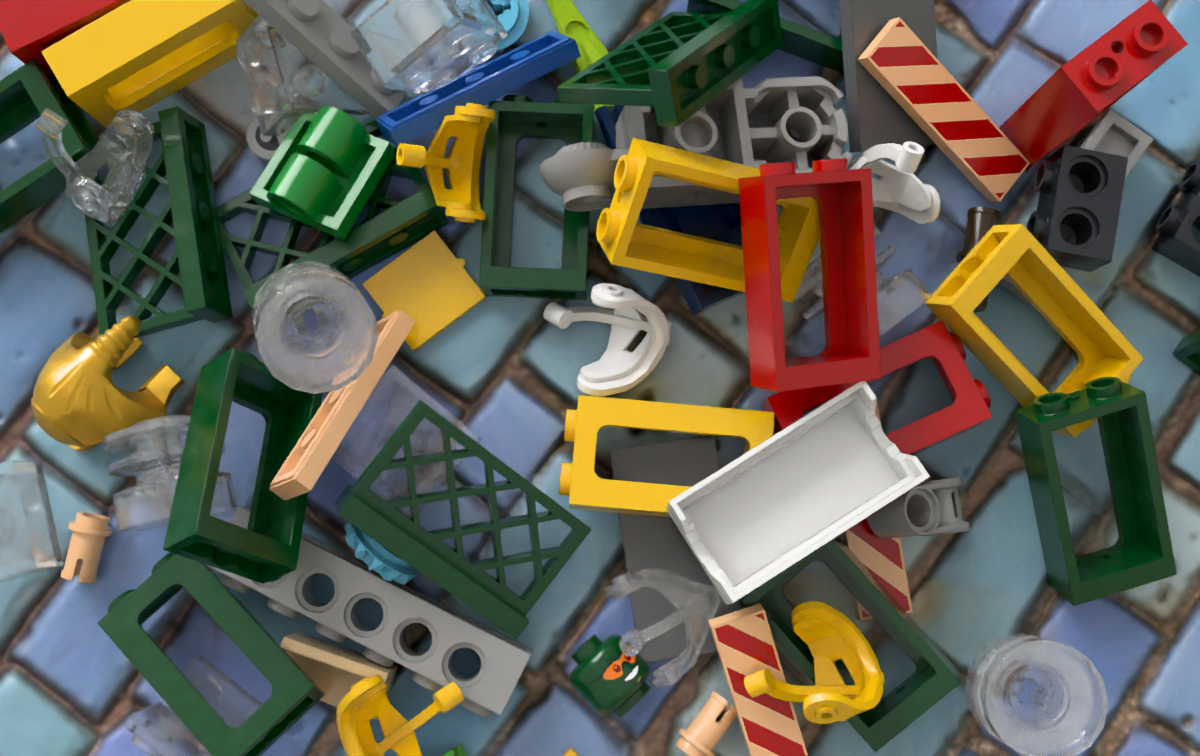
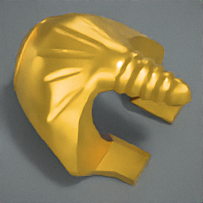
[31,316,185,452]

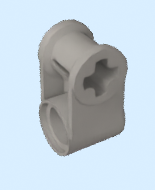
[867,477,971,538]

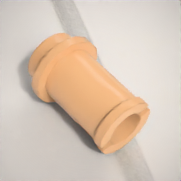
[60,512,113,583]
[675,691,737,756]

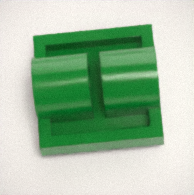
[249,106,396,240]

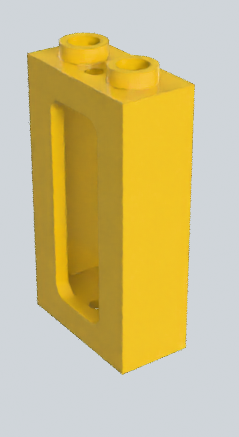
[41,0,267,130]
[596,138,820,302]
[925,224,1144,438]
[559,395,774,518]

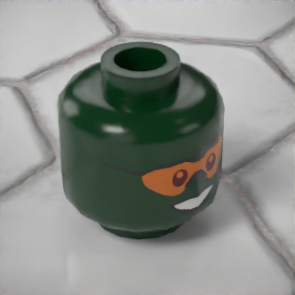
[570,634,651,718]

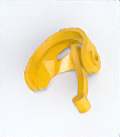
[396,103,496,223]
[744,601,885,724]
[336,674,464,756]

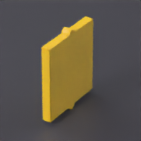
[362,230,486,352]

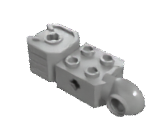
[539,76,854,211]

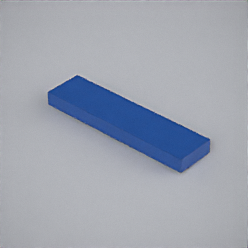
[375,31,581,147]

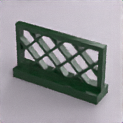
[557,0,783,127]
[81,106,233,338]
[217,120,449,325]
[335,399,592,640]

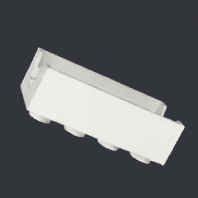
[665,381,930,605]

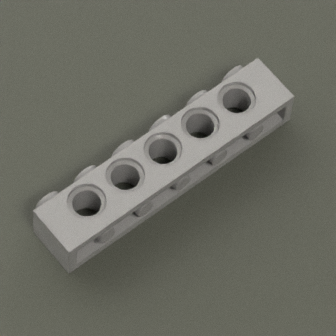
[207,506,533,717]

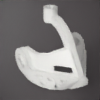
[848,141,940,224]
[543,283,671,397]

